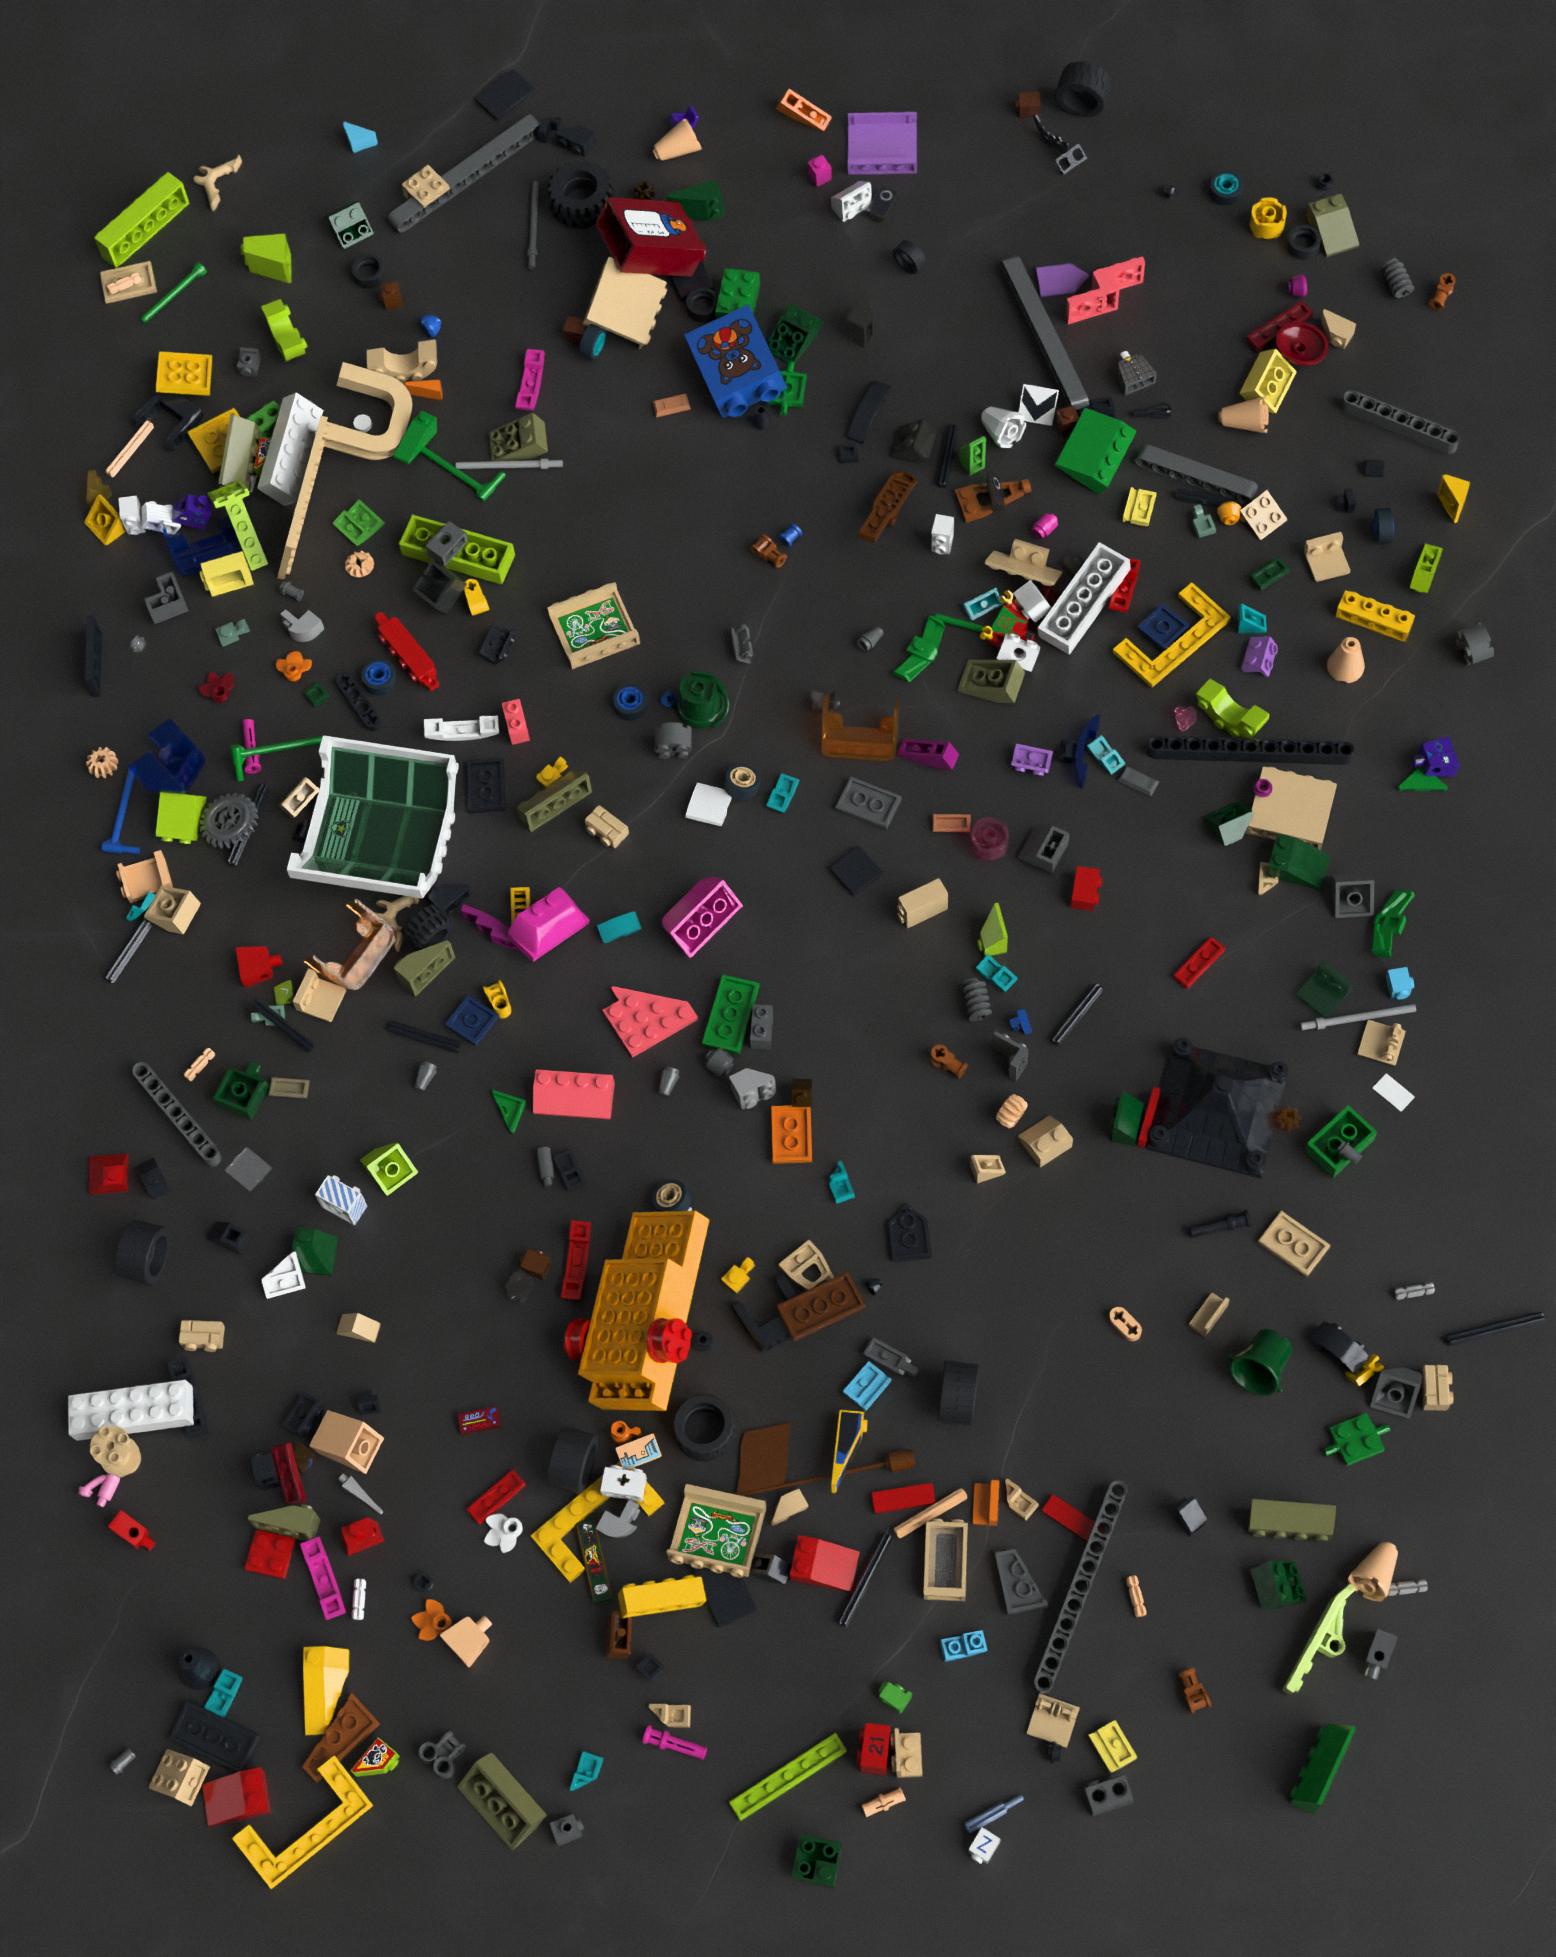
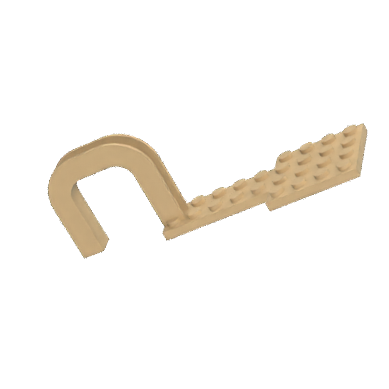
[277,362,412,579]

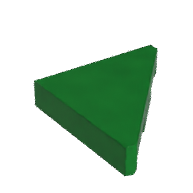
[1397,766,1448,792]
[492,1090,527,1135]

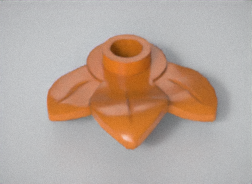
[276,651,312,681]
[412,1599,452,1641]

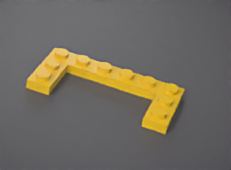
[1113,582,1231,688]
[531,1461,665,1583]
[232,1755,373,1889]

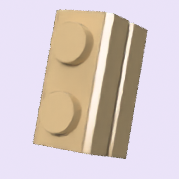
[278,777,320,818]
[585,805,629,848]
[179,1320,225,1352]
[1421,1365,1453,1410]

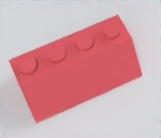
[533,1070,615,1120]

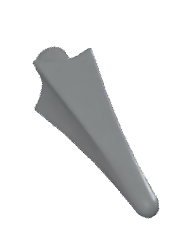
[338,1474,383,1514]

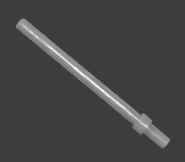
[456,458,563,469]
[1300,1004,1416,1030]

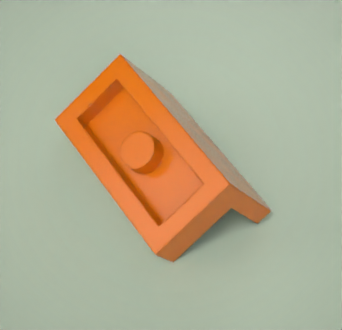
[973,1480,999,1526]

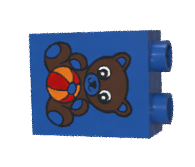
[685,304,787,418]

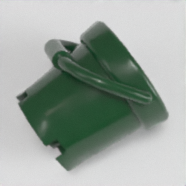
[677,671,730,729]
[1228,1329,1293,1396]

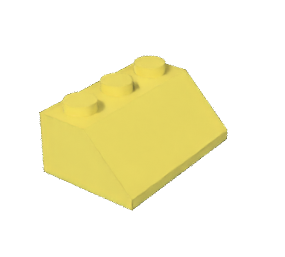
[1240,349,1296,414]

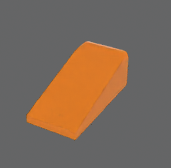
[405,380,442,400]

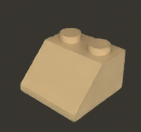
[144,886,201,934]
[1017,1115,1073,1168]

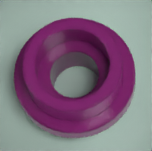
[1253,779,1273,797]

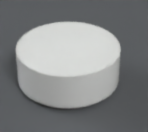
[353,415,372,433]

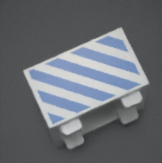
[315,1175,367,1226]

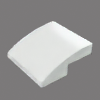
[686,783,732,826]

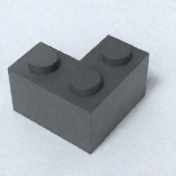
[144,572,188,624]

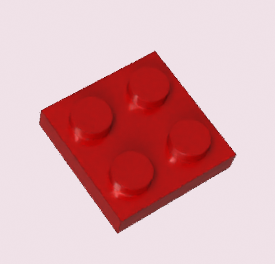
[244,1530,296,1580]

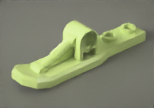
[1282,1584,1355,1695]

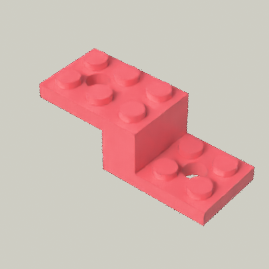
[1066,256,1145,324]

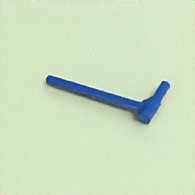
[102,765,141,855]

